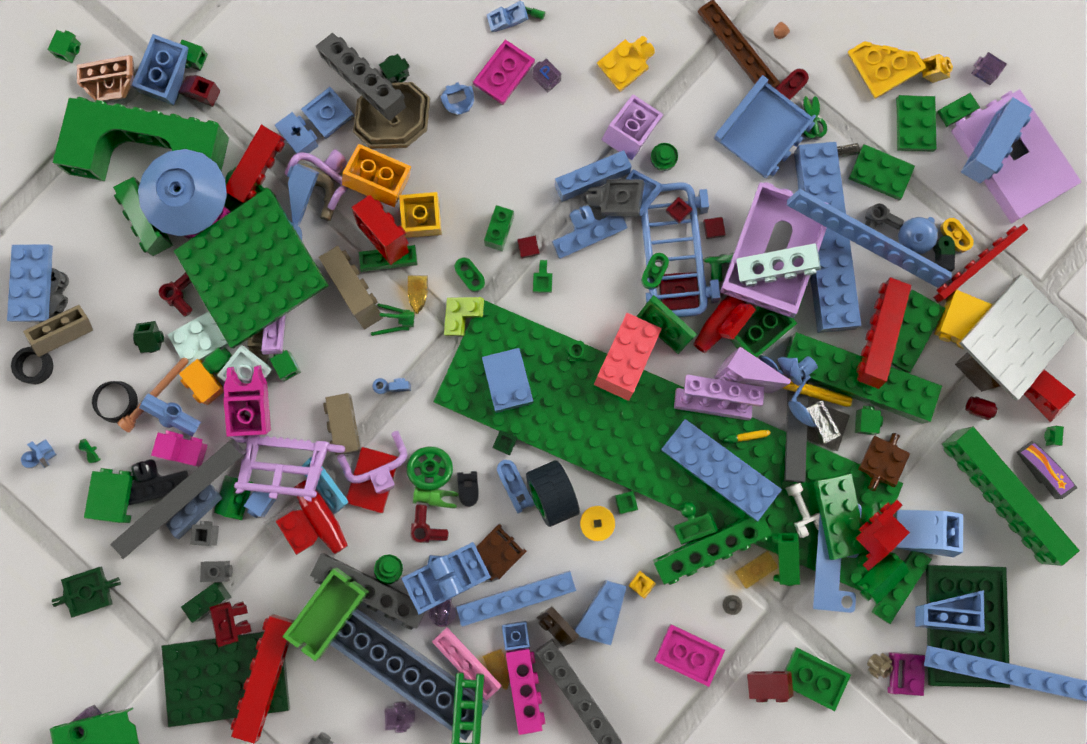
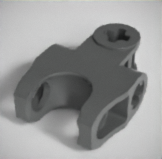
[39,268,69,323]

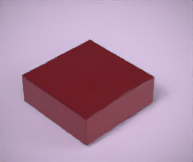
[666,197,692,224]
[703,217,726,239]
[517,235,540,259]

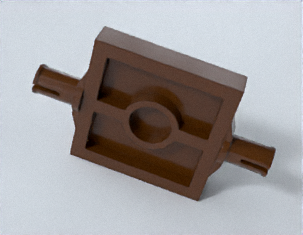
[858,433,911,491]

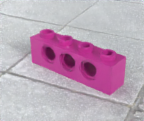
[506,647,546,735]

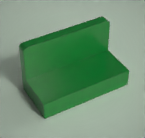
[214,475,253,520]

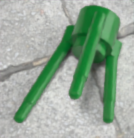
[370,303,415,336]

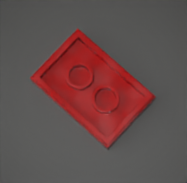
[346,447,398,513]

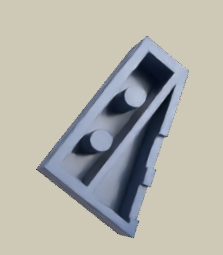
[574,580,627,645]
[915,590,985,633]

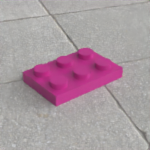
[473,39,535,105]
[654,624,725,687]

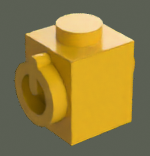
[921,54,953,83]

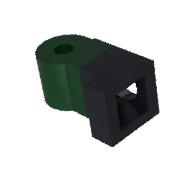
[933,235,955,272]

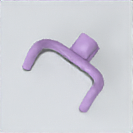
[284,149,348,210]
[337,431,407,494]

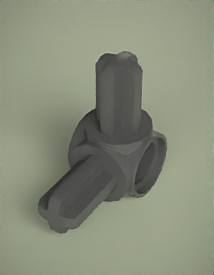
[865,203,904,230]

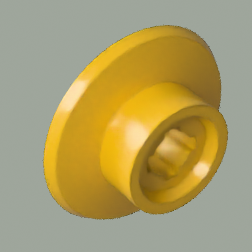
[580,506,615,541]

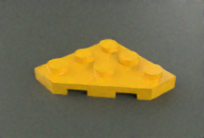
[848,41,926,99]

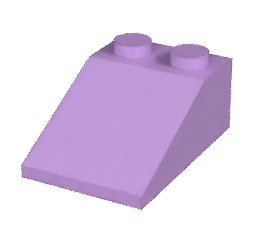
[601,95,663,160]

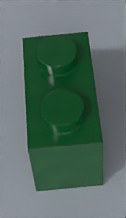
[181,582,232,623]

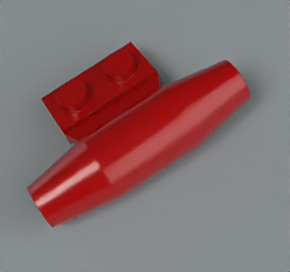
[693,296,756,353]
[276,480,348,555]

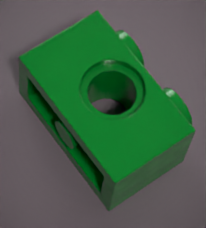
[484,205,514,252]

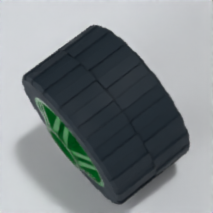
[526,460,580,527]

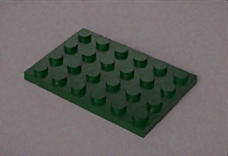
[926,565,1010,688]
[161,631,290,727]

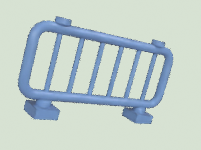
[641,182,720,317]

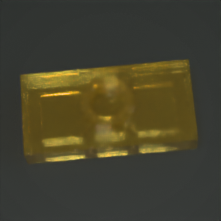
[735,551,779,589]

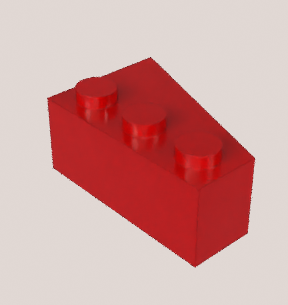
[1024,369,1076,423]

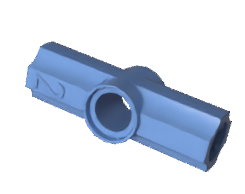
[139,393,201,436]

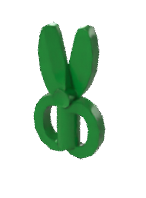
[803,96,827,139]

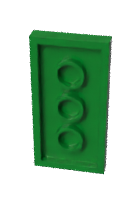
[891,289,946,373]
[814,474,868,560]

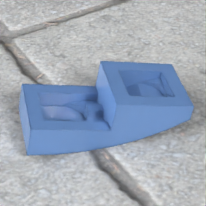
[486,0,529,32]

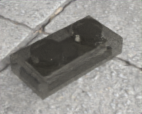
[806,400,841,444]

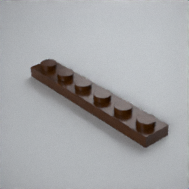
[698,0,780,88]

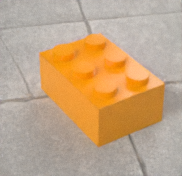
[342,144,411,208]

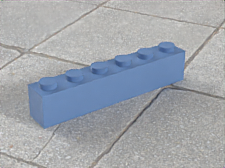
[456,570,576,626]

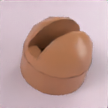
[774,22,790,39]

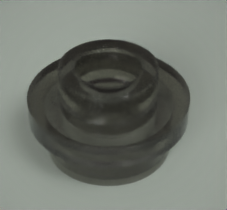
[722,595,742,615]

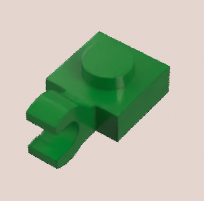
[533,260,553,293]

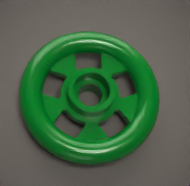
[406,446,453,491]

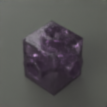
[385,702,415,733]

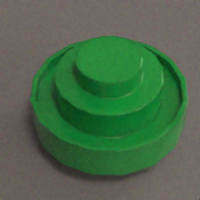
[650,143,678,171]
[374,554,403,584]

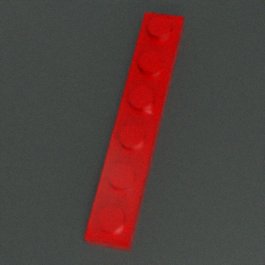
[933,224,1029,303]

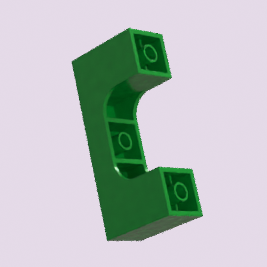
[52,97,229,192]

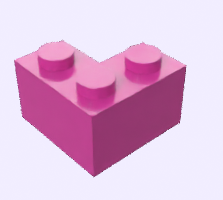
[151,430,208,467]

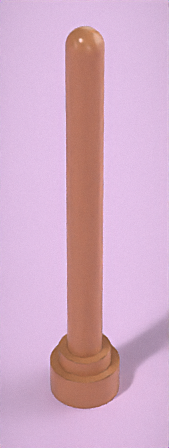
[117,358,188,433]

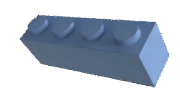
[554,150,632,202]

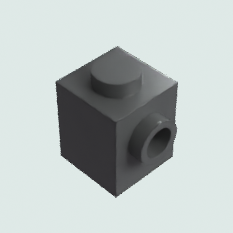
[190,521,219,546]
[200,561,233,582]

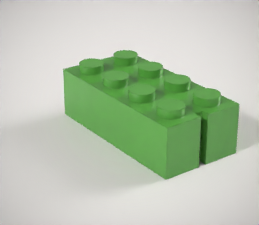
[283,568,369,662]

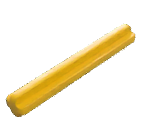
[783,378,853,407]

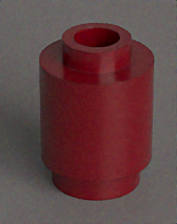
[965,396,998,420]

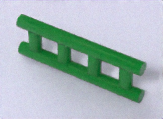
[451,672,484,744]

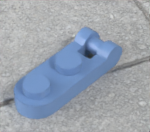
[497,460,535,514]

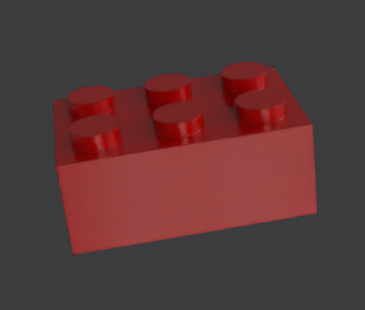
[351,195,409,265]

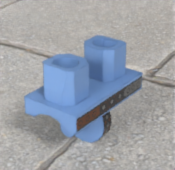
[21,439,57,469]

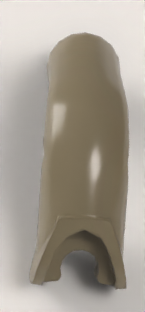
[301,164,338,221]

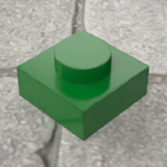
[1044,425,1064,447]

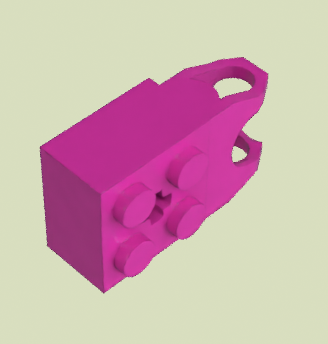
[223,365,271,437]

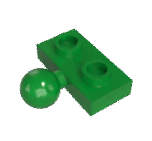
[674,502,718,544]

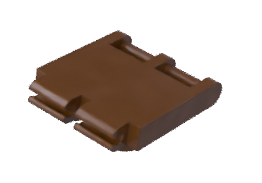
[476,523,527,582]

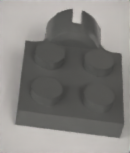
[587,179,645,216]

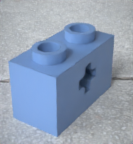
[275,112,318,154]

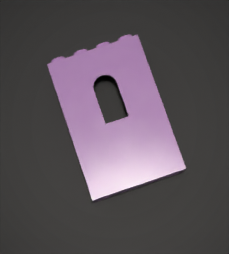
[951,89,1081,224]
[720,182,828,318]

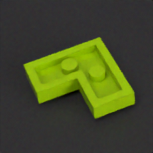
[444,297,484,336]

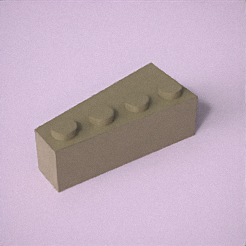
[318,246,383,330]

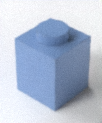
[244,491,278,518]

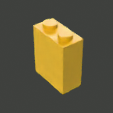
[934,290,992,349]

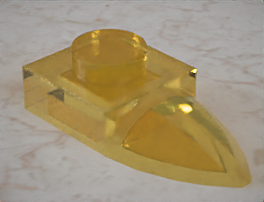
[408,275,428,314]
[483,648,510,690]

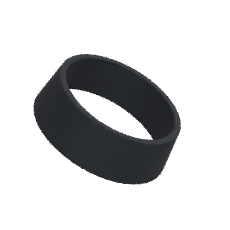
[92,381,138,423]

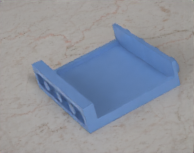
[714,75,816,179]

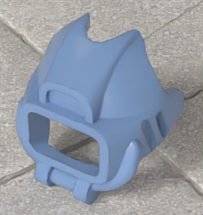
[440,82,474,115]

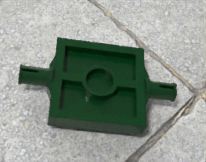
[52,566,121,618]

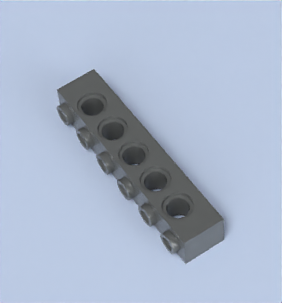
[316,33,406,121]
[310,553,425,630]
[536,639,622,744]

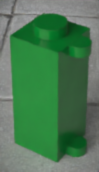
[772,533,800,586]
[857,552,910,604]

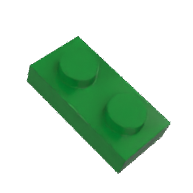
[937,92,980,127]

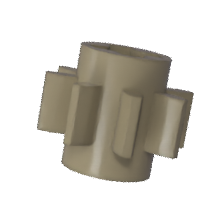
[867,653,893,679]

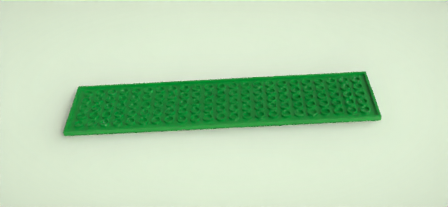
[433,300,903,591]

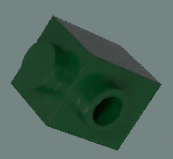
[379,54,410,83]
[133,321,164,353]

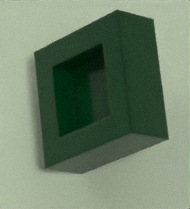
[492,430,518,456]

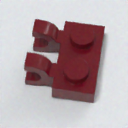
[209,601,252,647]

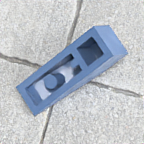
[287,164,319,226]

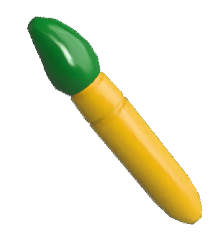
[724,430,771,443]

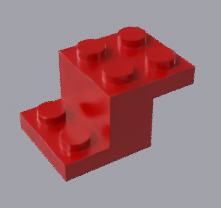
[856,500,910,571]

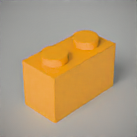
[179,359,224,405]

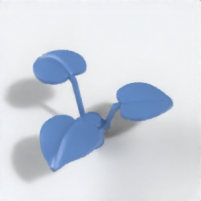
[759,355,818,427]

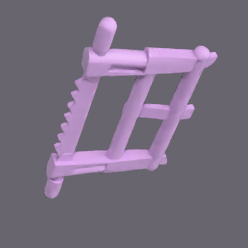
[231,435,345,502]

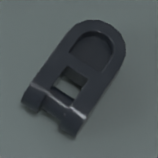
[457,471,479,507]

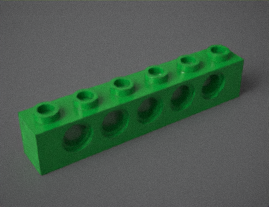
[653,515,772,585]

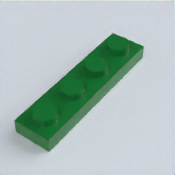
[872,551,932,624]

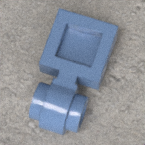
[372,378,411,394]

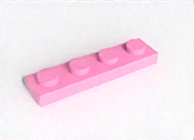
[432,627,502,701]

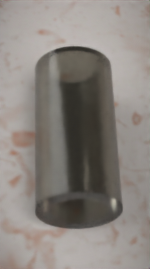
[837,143,860,158]

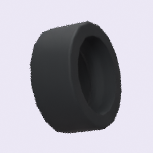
[11,347,54,385]

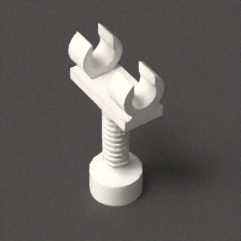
[786,482,820,538]

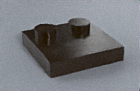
[537,606,579,647]

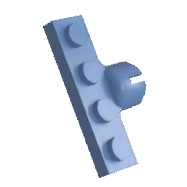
[552,206,628,259]

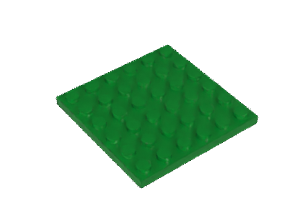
[174,188,329,348]

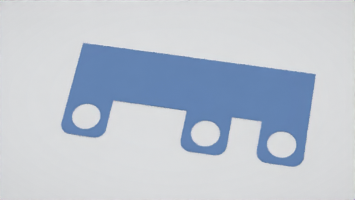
[813,504,862,613]

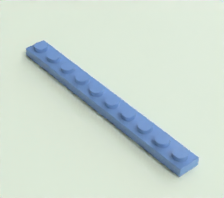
[787,189,952,288]
[924,646,1087,701]

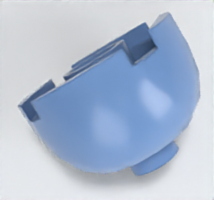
[898,217,938,254]

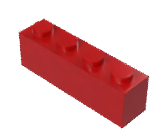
[226,124,285,203]

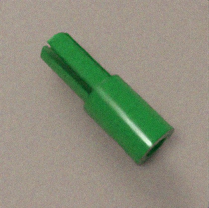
[525,6,545,20]

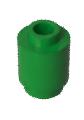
[202,347,232,374]

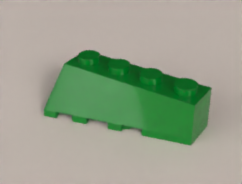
[113,176,173,256]

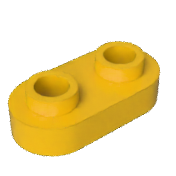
[940,218,974,253]

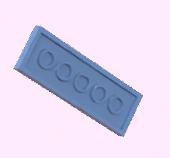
[661,419,782,522]

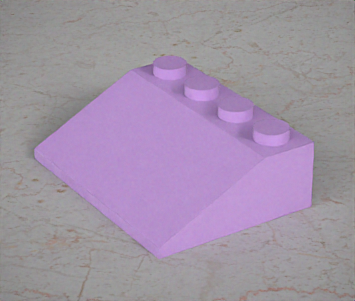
[714,347,792,393]

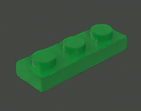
[359,245,418,272]

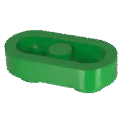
[641,253,669,290]
[454,257,485,292]

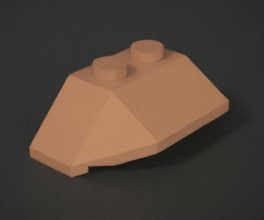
[77,55,135,102]

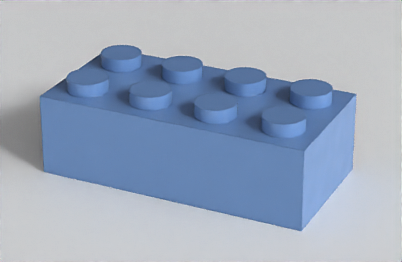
[961,97,1033,183]

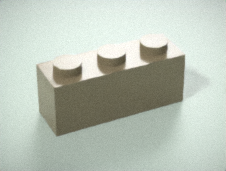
[23,305,93,357]
[323,393,361,455]

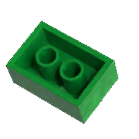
[729,306,797,357]

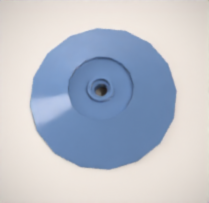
[138,149,227,236]

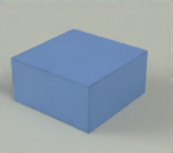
[502,621,530,651]

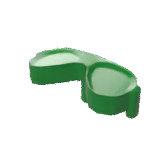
[79,439,101,463]

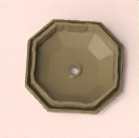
[353,82,430,149]

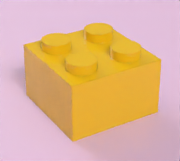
[399,192,442,238]

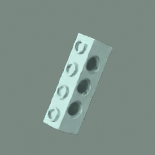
[736,243,821,286]

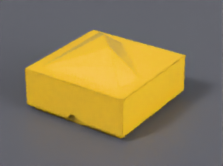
[628,571,656,599]

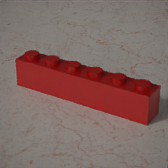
[856,277,912,389]
[231,614,294,744]

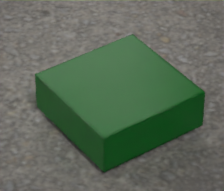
[614,491,638,514]

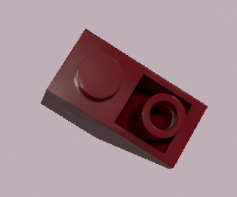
[178,75,220,107]

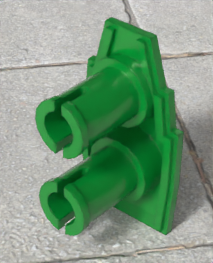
[703,252,734,282]

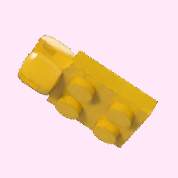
[597,36,655,92]

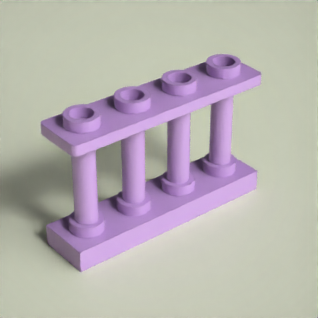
[674,375,764,420]

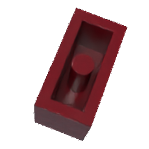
[747,671,794,703]

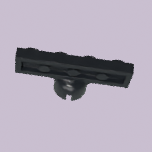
[128,459,189,506]

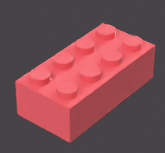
[594,313,662,401]

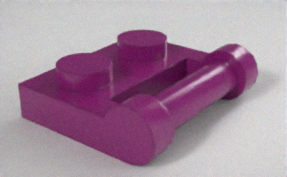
[887,652,925,696]

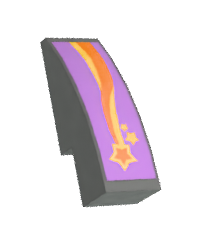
[1017,441,1077,499]

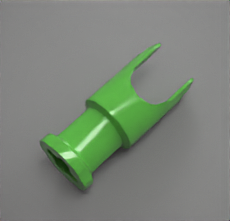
[413,486,459,509]

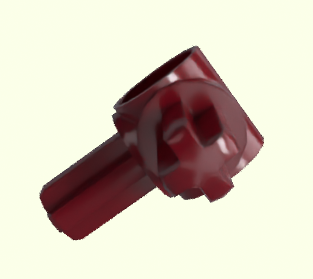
[159,272,193,317]
[410,504,449,543]

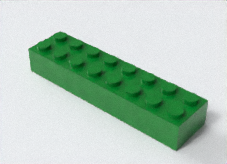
[779,332,942,424]
[941,426,1080,566]

